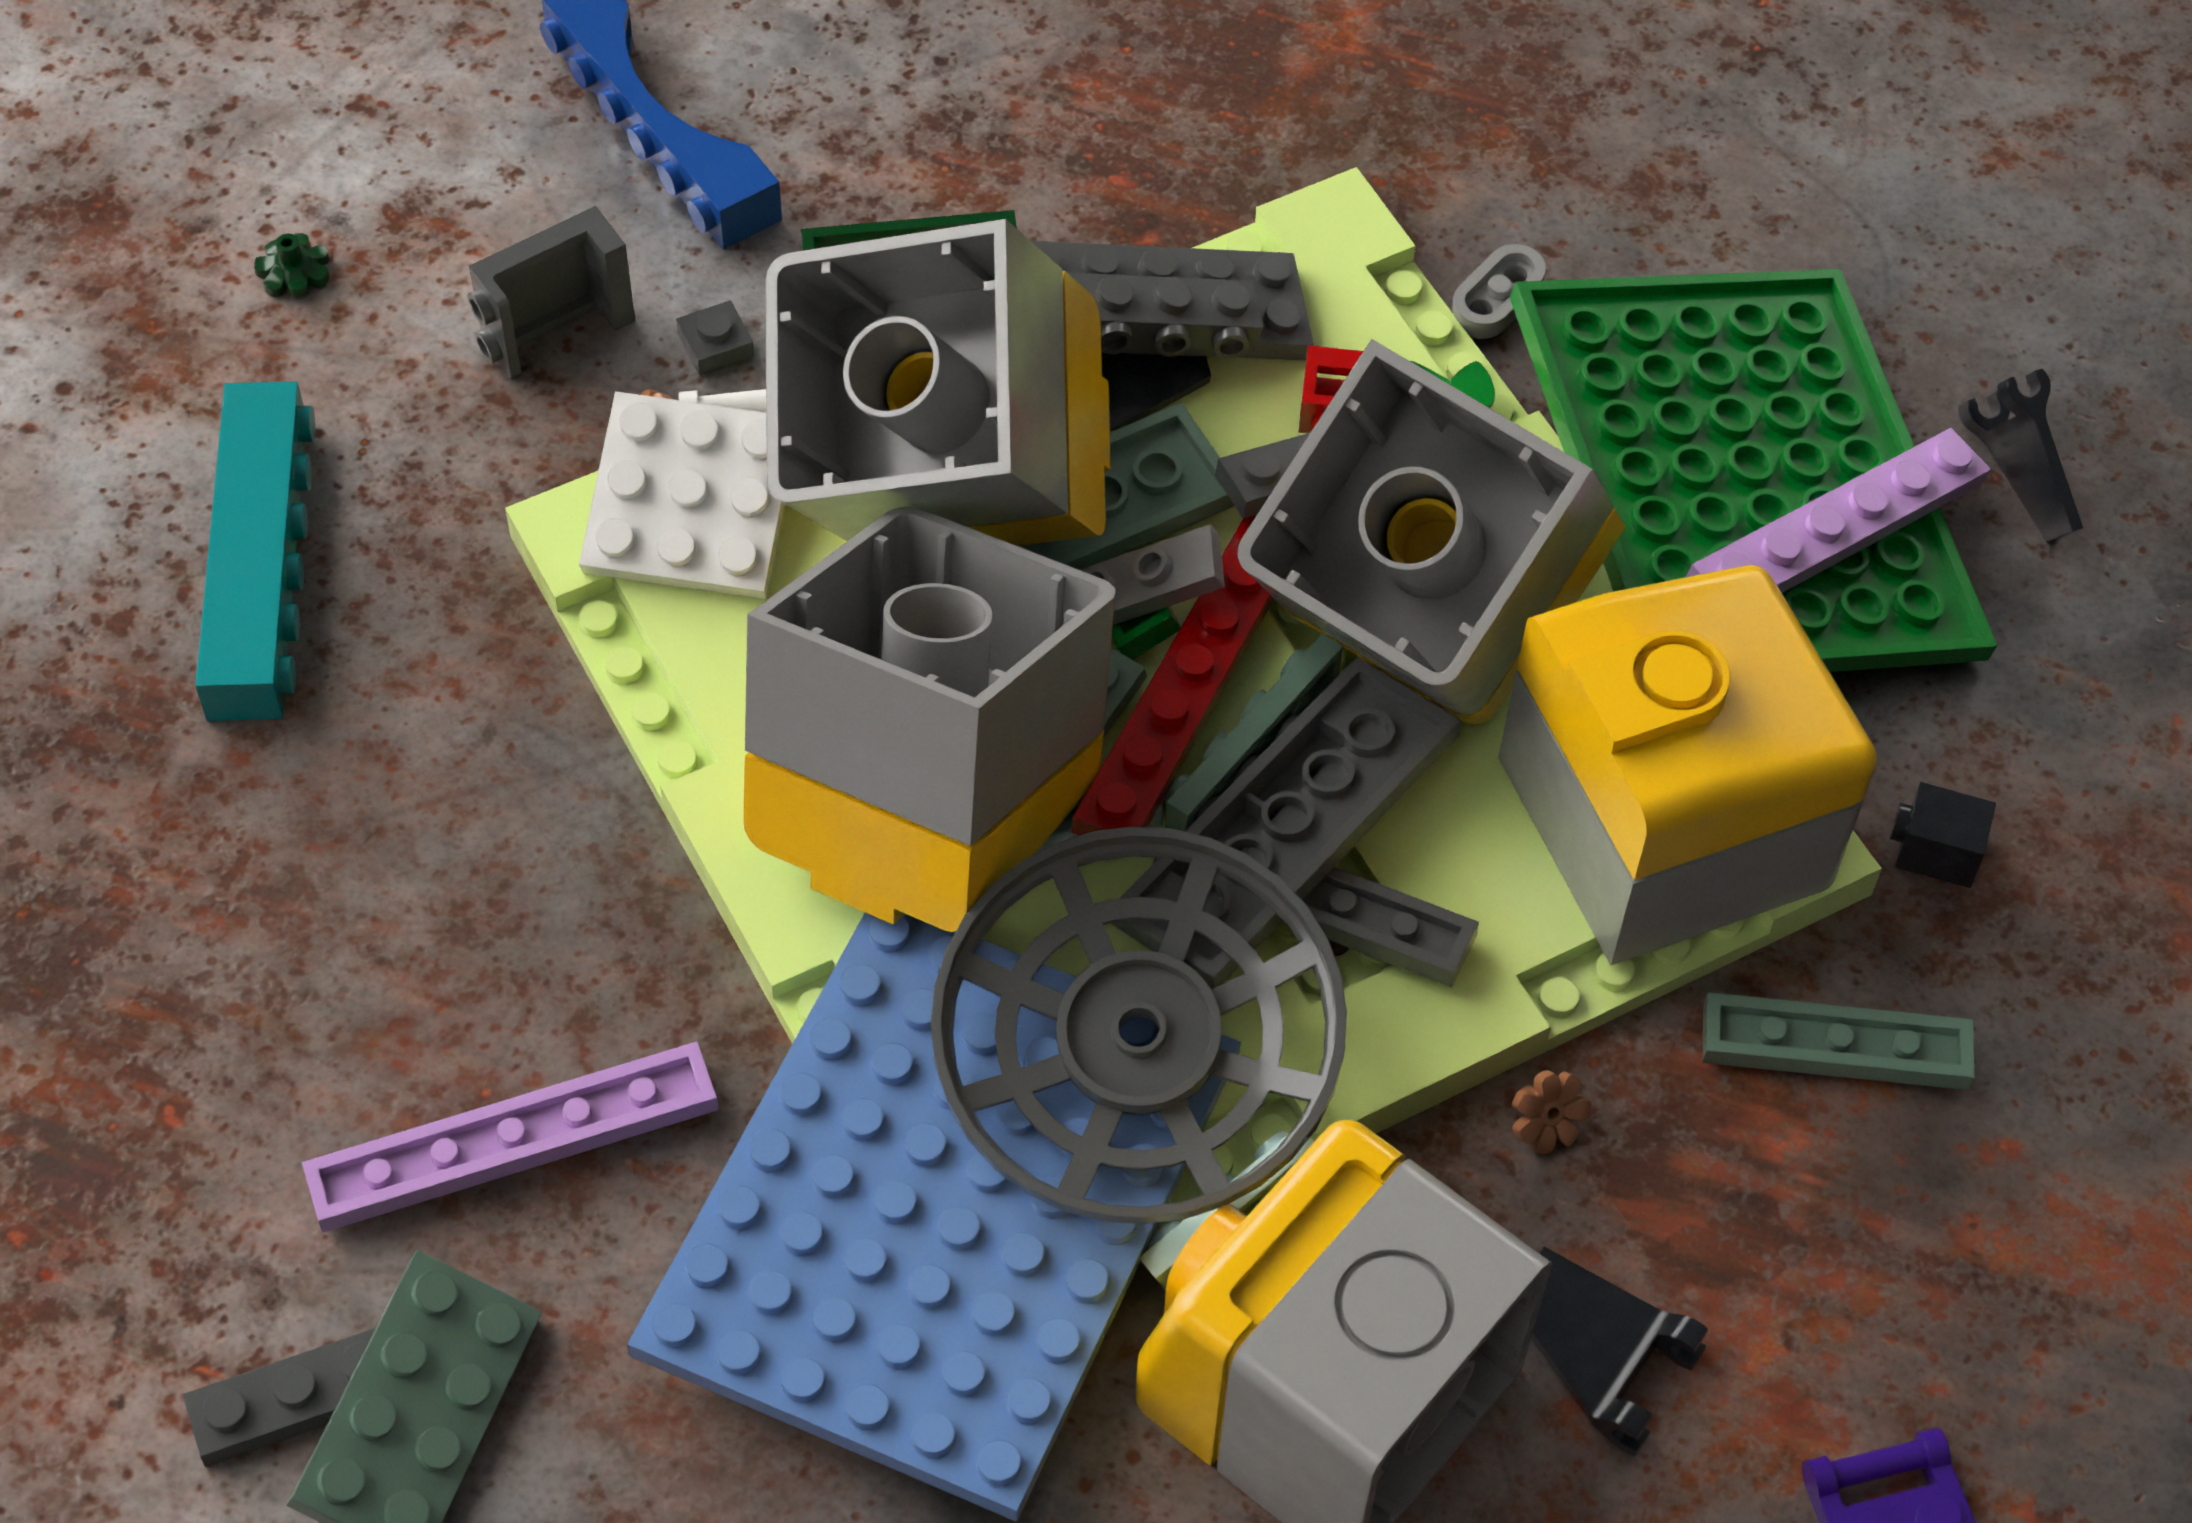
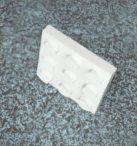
[579,391,785,599]

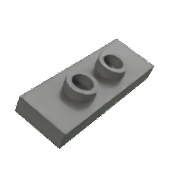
[1080,524,1225,625]

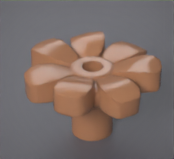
[1512,1070,1592,1154]

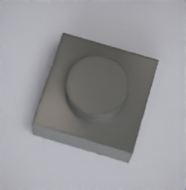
[676,300,754,376]

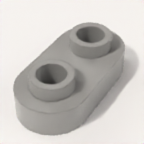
[1451,244,1546,339]

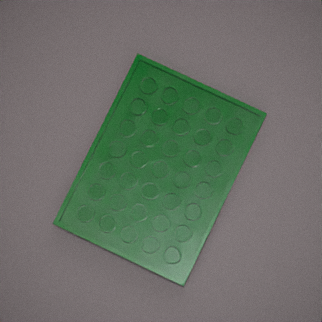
[1510,269,1997,672]

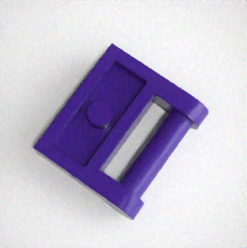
[1802,1427,1976,1523]

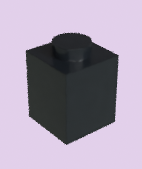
[1889,782,1996,888]

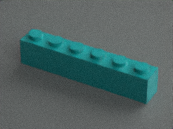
[195,381,316,721]

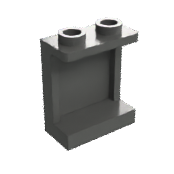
[467,206,635,379]

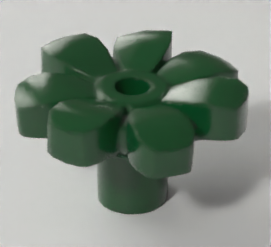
[254,233,330,298]

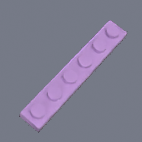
[1686,428,1991,593]
[302,1041,719,1233]

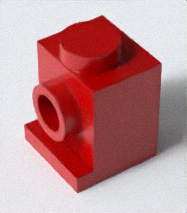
[1298,345,1363,433]

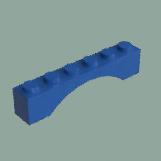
[540,0,782,250]

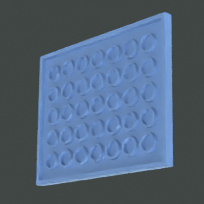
[627,913,1241,1522]

